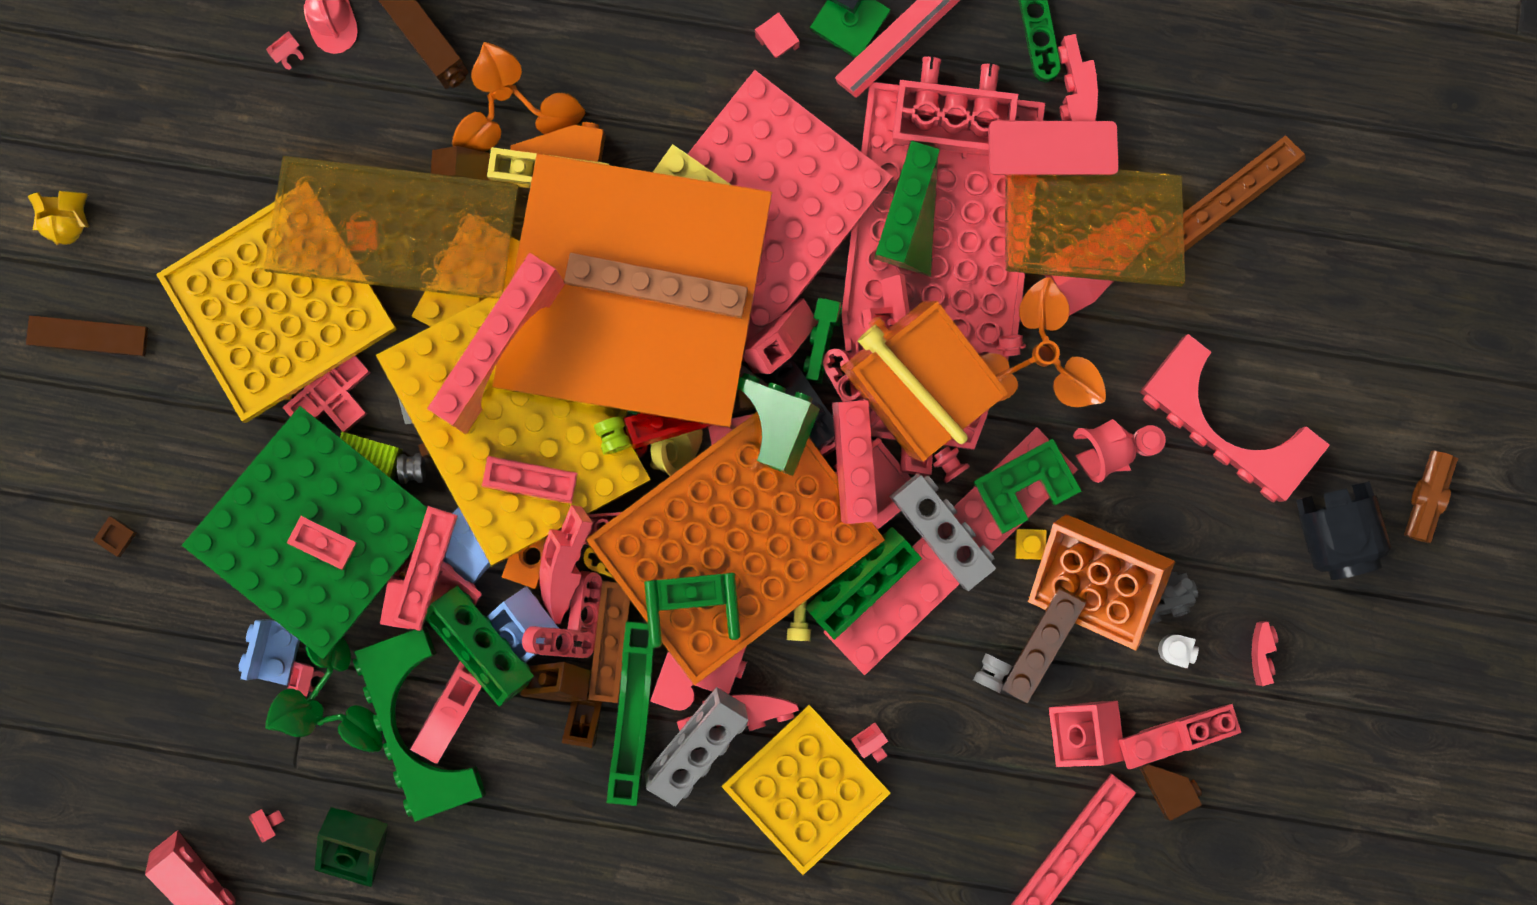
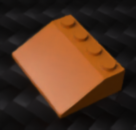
[1028,514,1175,651]

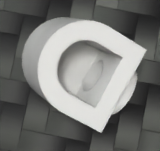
[1158,634,1199,668]

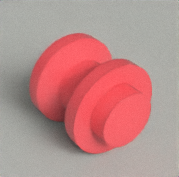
[1133,425,1166,456]
[933,446,970,483]

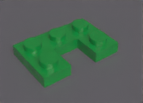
[973,439,1081,534]

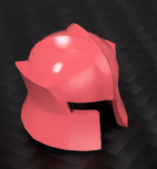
[1073,419,1136,483]

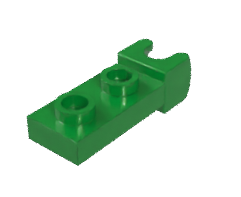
[804,298,842,384]

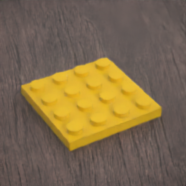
[721,704,891,875]

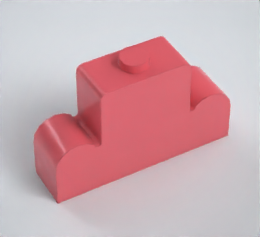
[650,646,747,711]

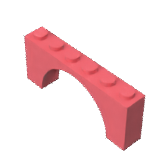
[427,253,565,434]
[1140,334,1329,503]

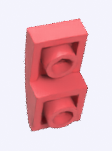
[1252,621,1278,686]

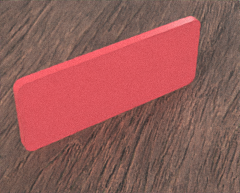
[988,121,1118,175]

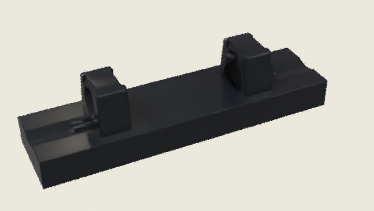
[767,357,835,450]

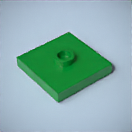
[810,0,891,58]

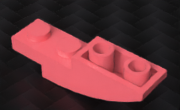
[1058,34,1098,121]
[540,505,593,624]
[410,661,482,764]
[677,694,799,731]
[1118,704,1241,769]

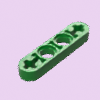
[1018,0,1060,82]

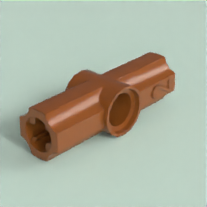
[1404,450,1458,543]

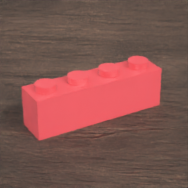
[832,400,878,524]

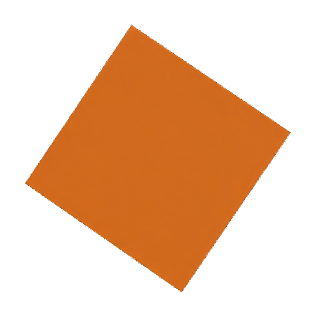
[492,154,772,428]

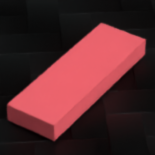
[482,456,577,504]

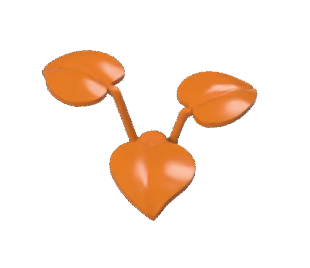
[452,42,586,152]
[981,277,1106,407]

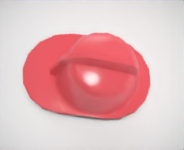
[304,0,358,54]

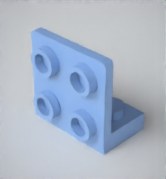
[239,619,300,686]

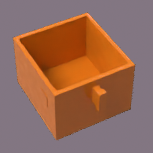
[840,301,1009,462]

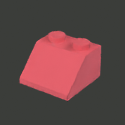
[1049,700,1125,767]

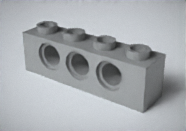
[889,474,996,591]
[644,687,749,807]

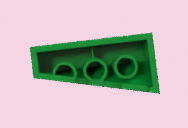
[874,141,940,277]

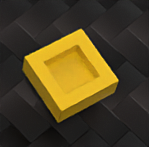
[1015,529,1046,560]

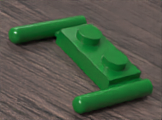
[644,573,741,648]

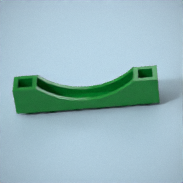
[607,621,655,806]

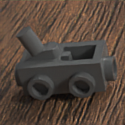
[1149,572,1198,625]

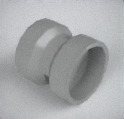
[973,654,1013,693]

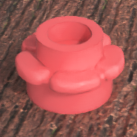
[997,335,1026,356]

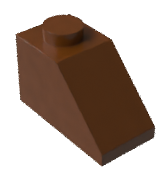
[521,662,591,702]
[1139,764,1202,821]

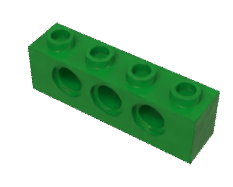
[805,527,922,640]
[425,586,534,707]

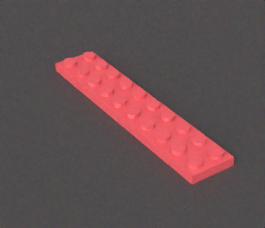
[823,427,1078,675]

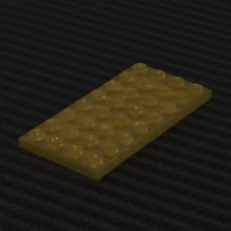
[263,156,519,299]

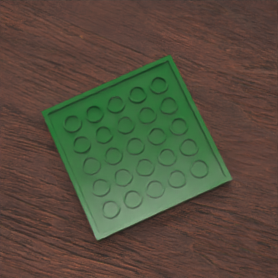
[181,406,427,660]

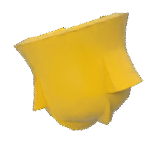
[28,191,90,245]

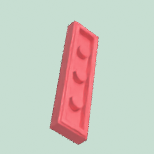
[391,506,458,631]

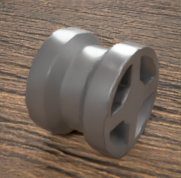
[397,453,426,484]

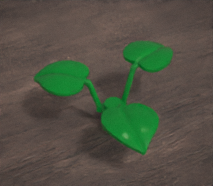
[265,638,383,752]

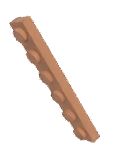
[564,253,748,319]

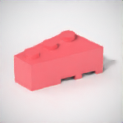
[145,830,236,905]

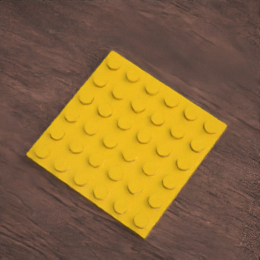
[156,182,397,423]

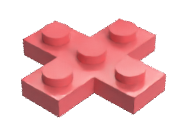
[282,356,371,433]

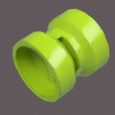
[594,416,632,455]

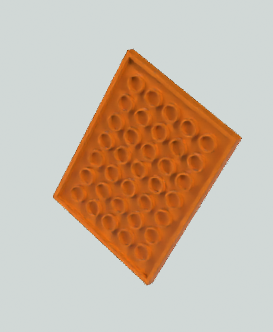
[585,412,885,685]

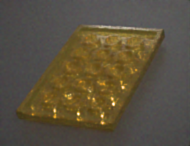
[1005,170,1185,287]

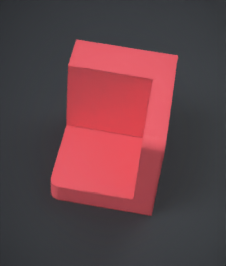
[755,13,800,58]

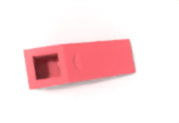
[743,298,818,374]

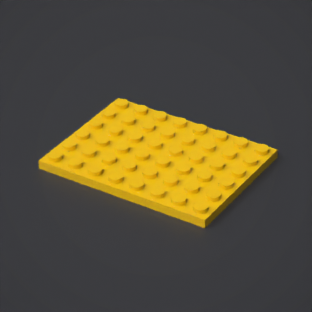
[376,289,651,567]

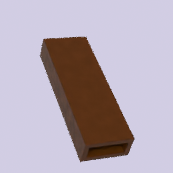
[377,0,469,90]

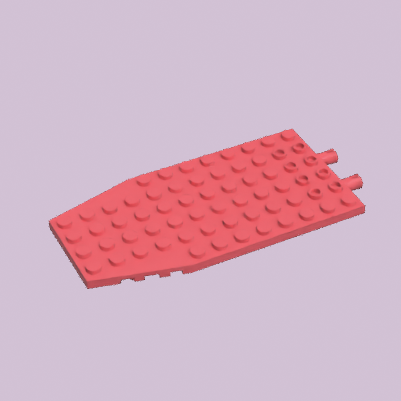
[841,57,1045,450]

